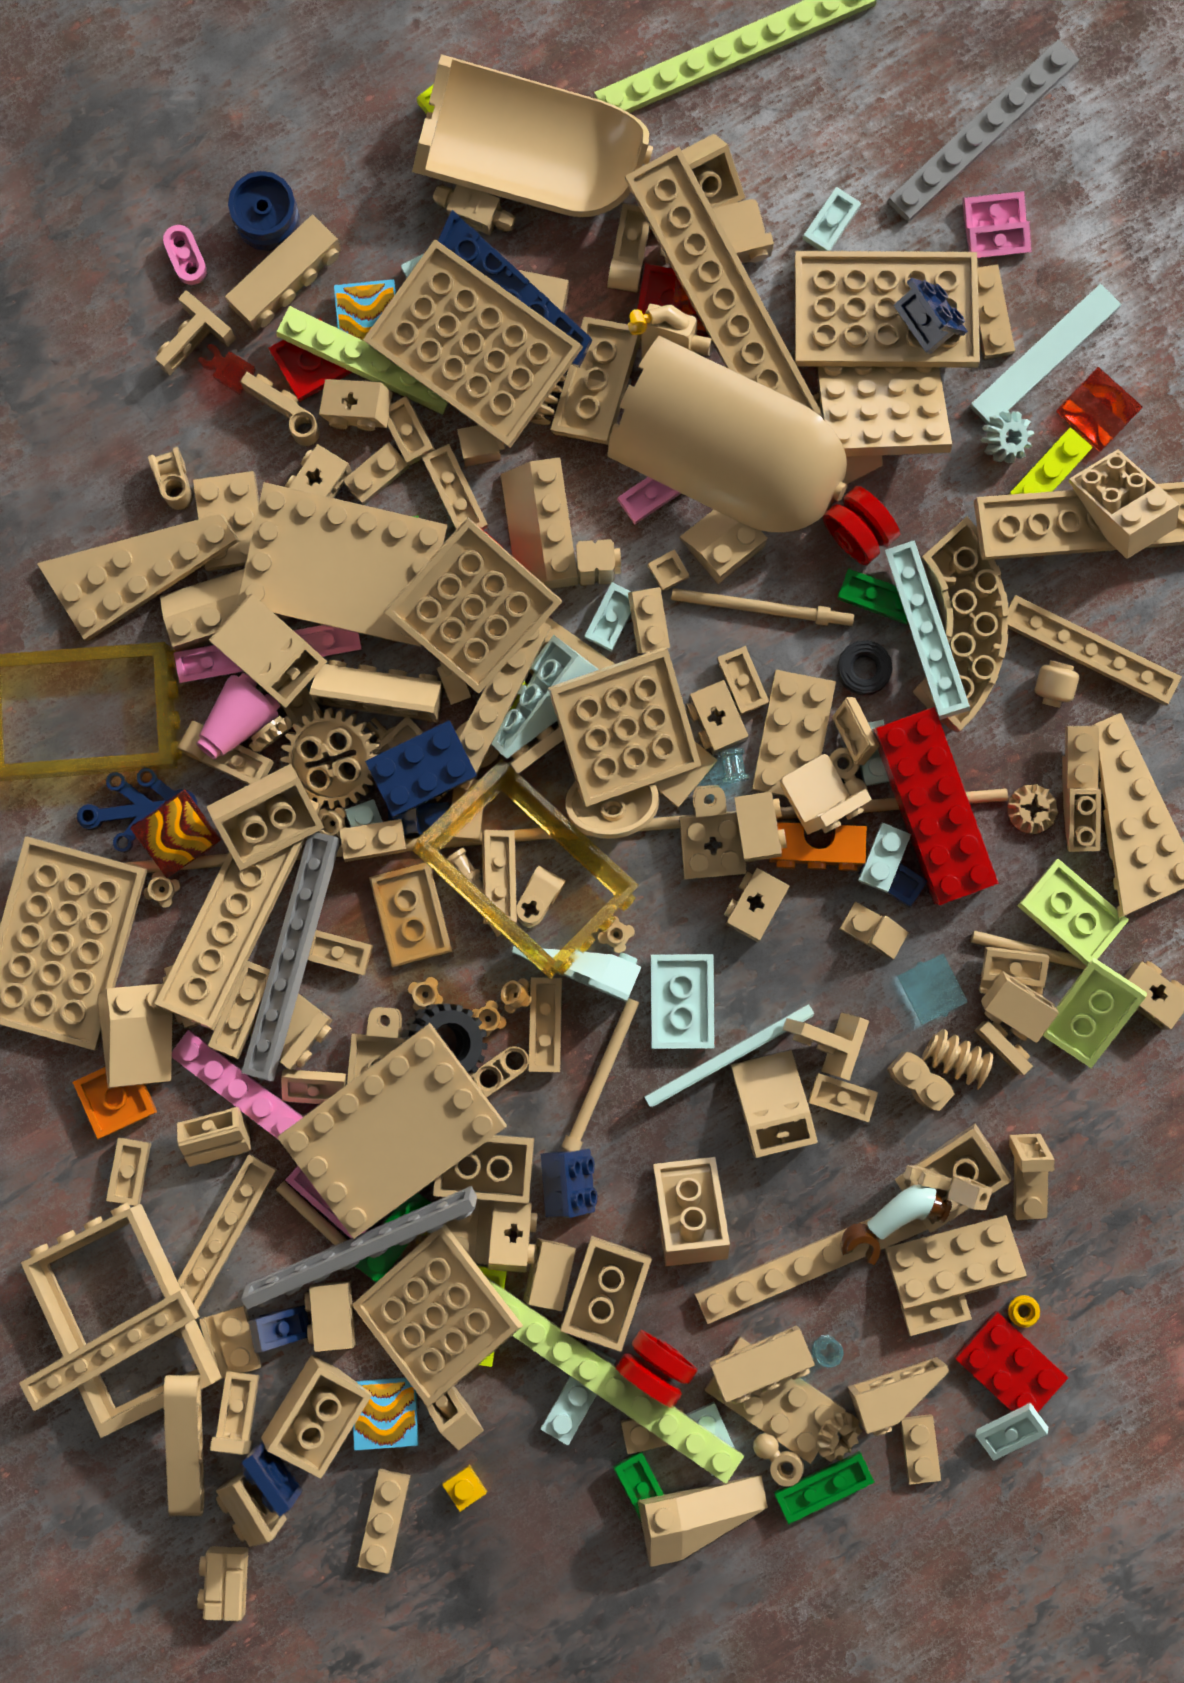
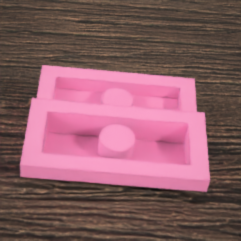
[962,191,1031,258]

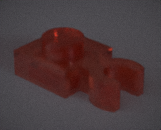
[198,344,256,395]

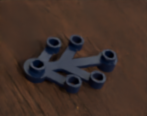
[77,768,198,853]

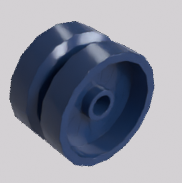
[228,171,300,251]

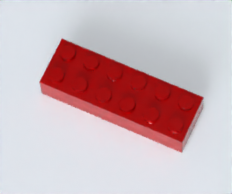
[872,707,999,905]

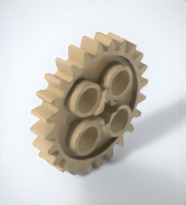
[281,708,380,809]

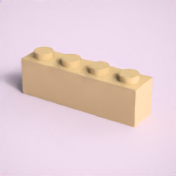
[225,214,341,332]

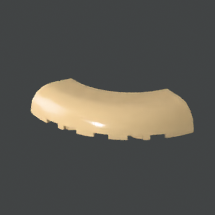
[913,516,1009,732]

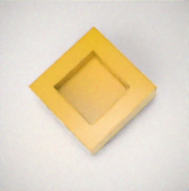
[442,1464,487,1511]

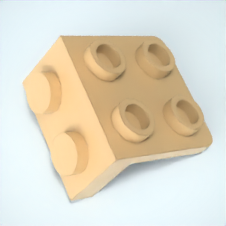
[713,199,774,264]
[780,754,872,835]
[249,993,333,1070]

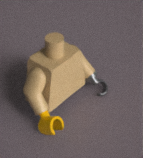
[627,304,713,388]

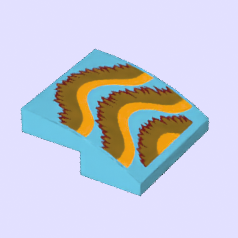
[334,279,396,341]
[353,1377,419,1451]

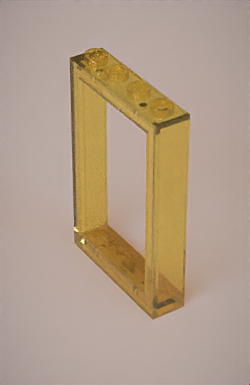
[0,642,182,781]
[413,759,639,979]

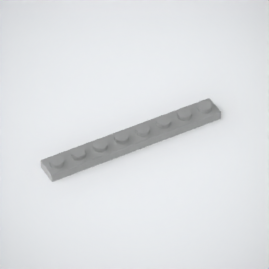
[888,39,1079,223]
[242,832,341,1081]
[241,1186,477,1309]

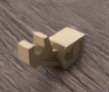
[437,660,471,705]
[904,1165,993,1210]

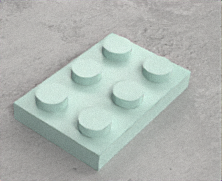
[651,954,714,1049]

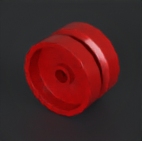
[822,486,901,566]
[615,1329,698,1408]

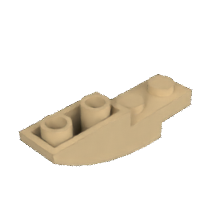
[1062,726,1101,852]

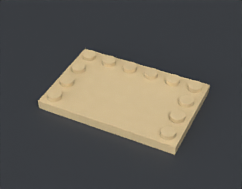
[363,239,583,448]
[795,251,980,368]
[237,482,447,647]
[0,836,148,1051]
[277,1023,507,1239]

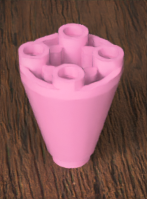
[196,673,280,759]

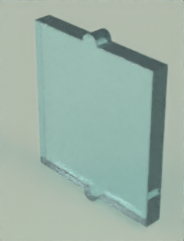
[897,953,968,1025]

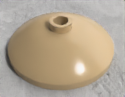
[565,781,659,839]

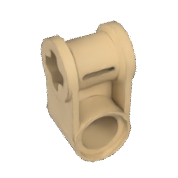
[148,447,193,510]
[516,866,566,927]

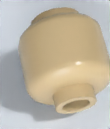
[1035,660,1079,708]

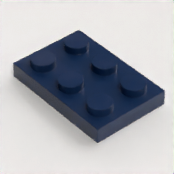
[365,720,477,818]
[241,1441,303,1517]

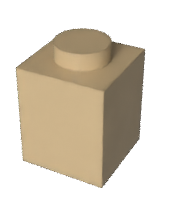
[457,425,505,467]

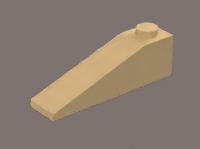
[638,1475,768,1567]

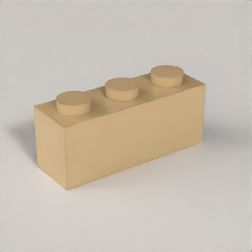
[709,1326,815,1404]

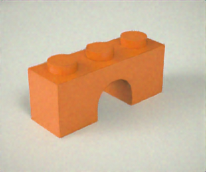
[769,822,867,871]

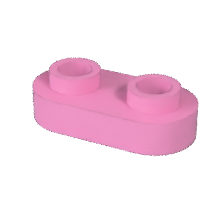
[163,225,207,285]

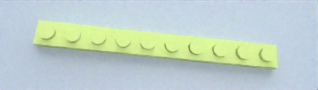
[595,0,877,113]
[485,1276,744,1484]

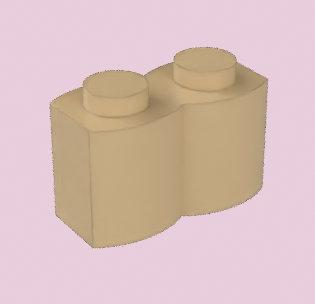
[887,1052,954,1111]

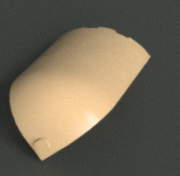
[412,54,653,217]
[607,336,847,532]

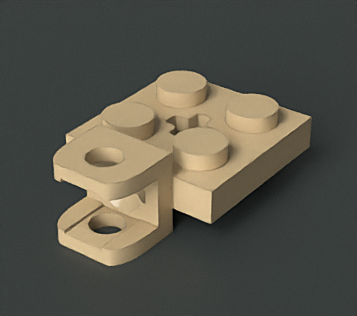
[679,785,746,879]
[347,1007,406,1084]

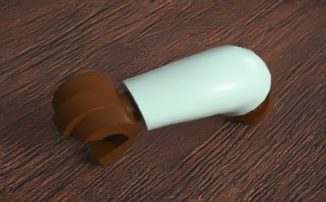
[840,1185,952,1265]

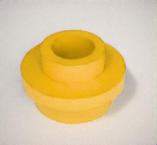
[1008,1295,1040,1328]

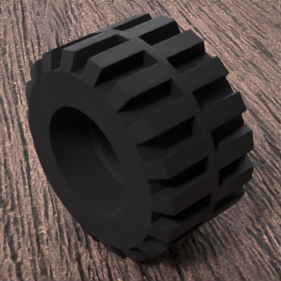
[401,1004,488,1074]

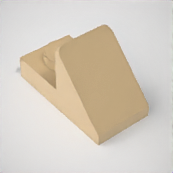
[839,902,909,960]

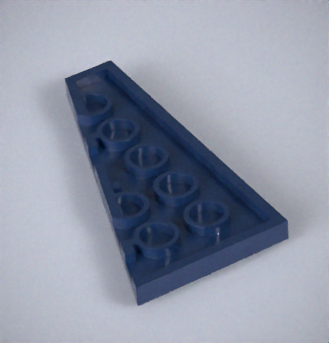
[438,210,592,368]

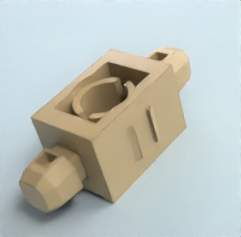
[433,185,515,235]

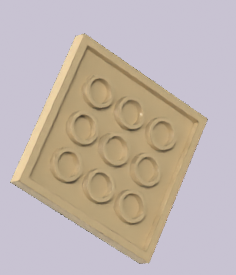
[816,367,952,457]
[384,517,562,693]
[548,647,701,807]
[352,1224,523,1407]

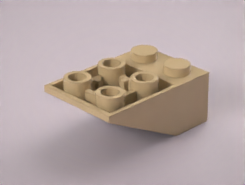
[1069,449,1179,559]
[209,594,327,708]
[731,1050,818,1158]

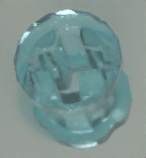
[717,748,749,784]
[812,1335,844,1368]

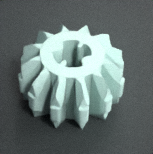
[980,411,1035,463]

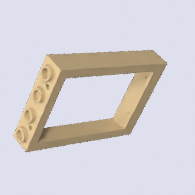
[21,1203,222,1438]

